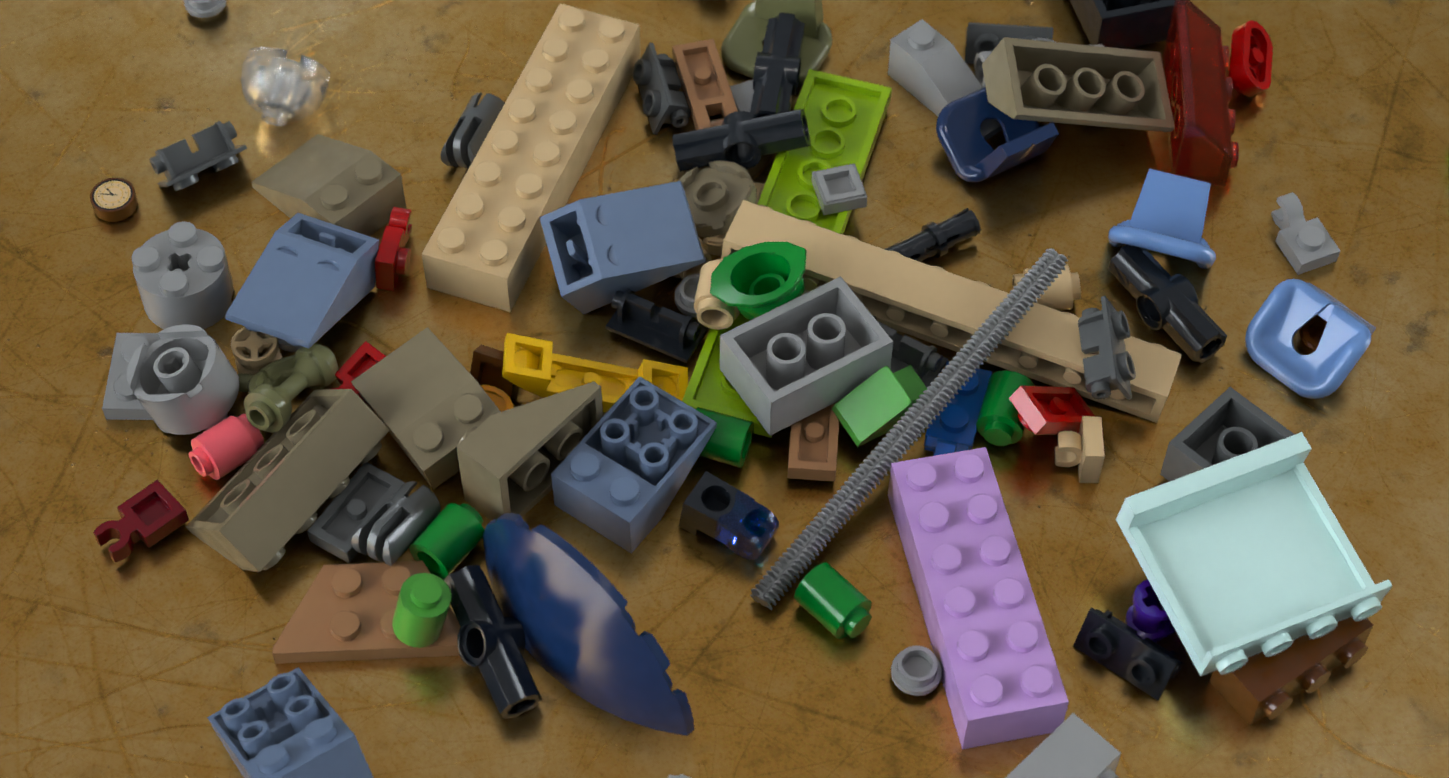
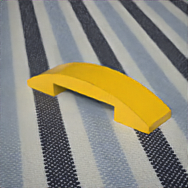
[502,333,688,412]

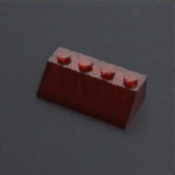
[1163,0,1239,186]

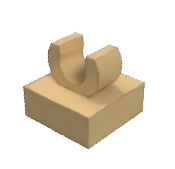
[1055,416,1105,483]

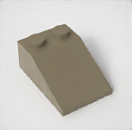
[251,134,407,236]
[351,327,501,490]
[456,381,603,521]

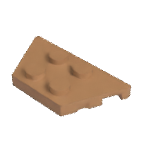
[272,561,461,664]

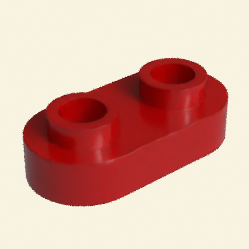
[1229,20,1273,97]

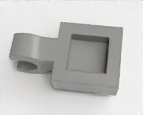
[1271,192,1341,275]

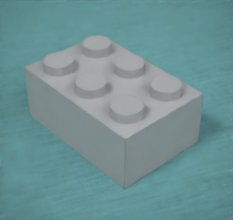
[720,276,893,435]

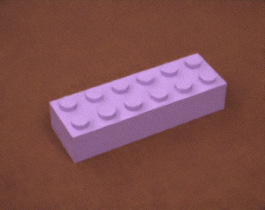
[888,447,1069,749]

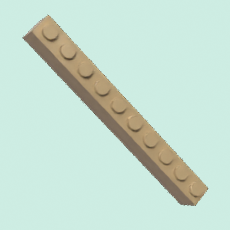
[721,200,1182,423]

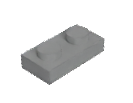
[102,333,160,420]

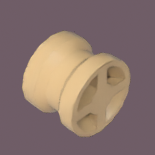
[231,327,282,375]

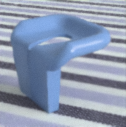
[1108,168,1216,269]
[1245,279,1376,399]

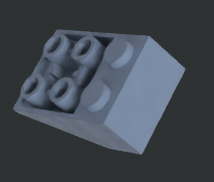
[539,181,706,314]
[225,213,379,349]
[551,376,717,554]
[207,667,374,778]

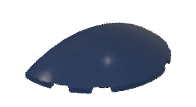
[483,513,694,736]

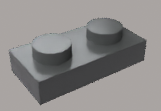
[307,462,405,563]

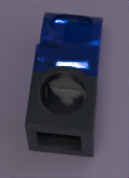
[679,471,779,560]

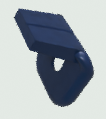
[936,87,1059,183]

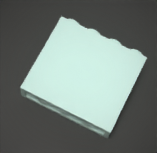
[1116,432,1393,676]

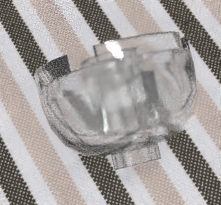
[241,47,330,126]

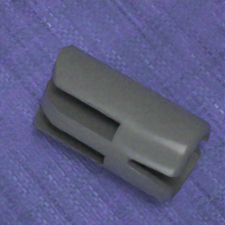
[440,92,505,168]
[351,481,441,566]

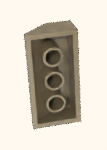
[982,37,1175,132]
[186,389,390,572]

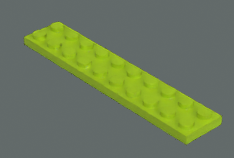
[682,69,892,438]

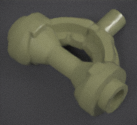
[238,343,339,433]

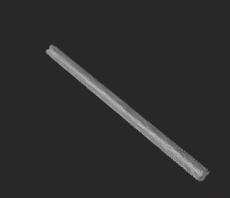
[750,248,1068,610]

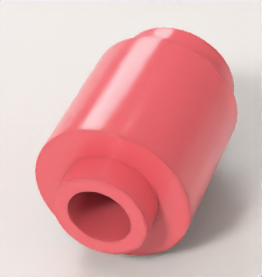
[189,414,264,480]

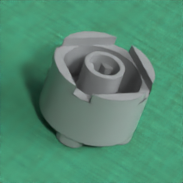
[131,221,234,329]
[126,324,239,435]

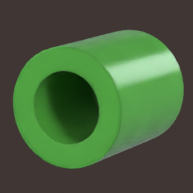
[392,573,451,648]

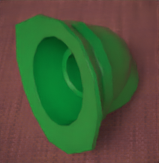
[710,242,807,321]

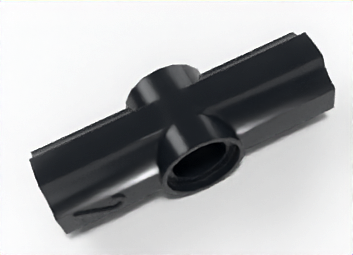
[750,13,805,118]
[673,109,810,171]
[1108,245,1227,363]
[444,565,543,719]

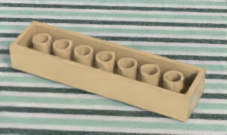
[422,3,641,312]

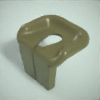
[721,0,832,88]

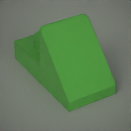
[832,365,927,447]

